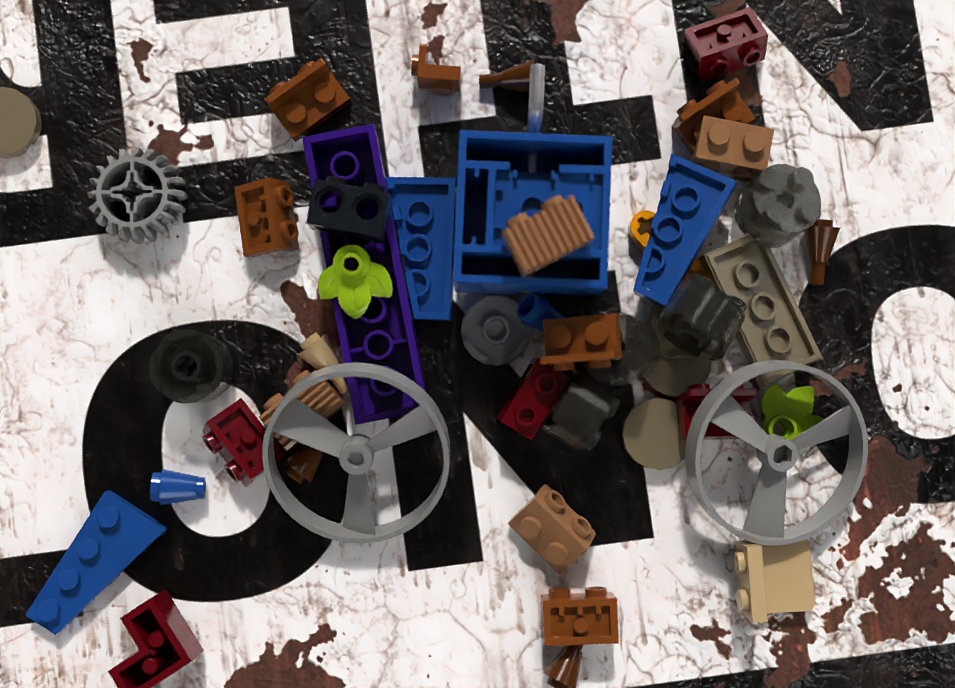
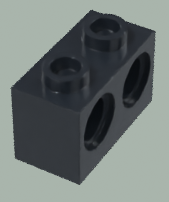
[306,176,393,244]

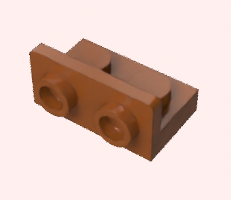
[264,58,352,142]
[672,78,756,156]
[234,177,299,258]
[540,313,622,371]
[541,586,619,646]

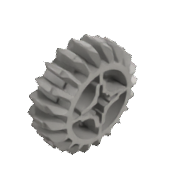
[87,147,188,244]

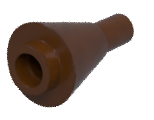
[479,59,545,93]
[803,219,840,285]
[282,444,324,484]
[543,645,584,688]

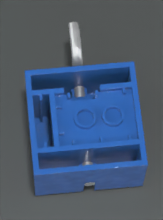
[453,64,612,299]

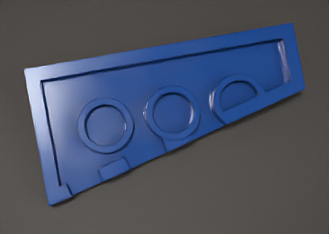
[633,153,737,310]
[386,177,457,321]
[25,490,169,635]

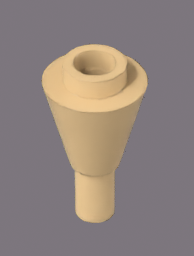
[298,332,349,394]

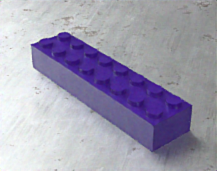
[302,123,427,425]

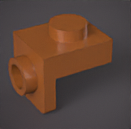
[411,43,461,95]

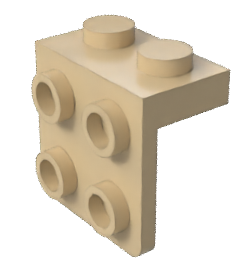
[733,539,815,623]

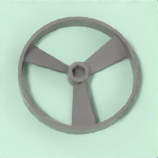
[685,360,868,546]
[262,362,451,544]

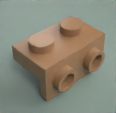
[690,115,774,182]
[507,484,596,574]

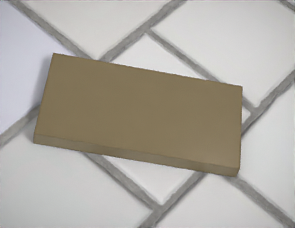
[699,230,823,388]

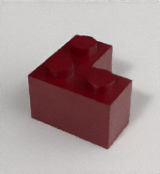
[108,589,204,688]

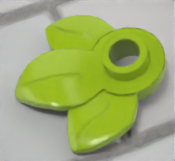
[318,244,393,319]
[761,384,824,440]

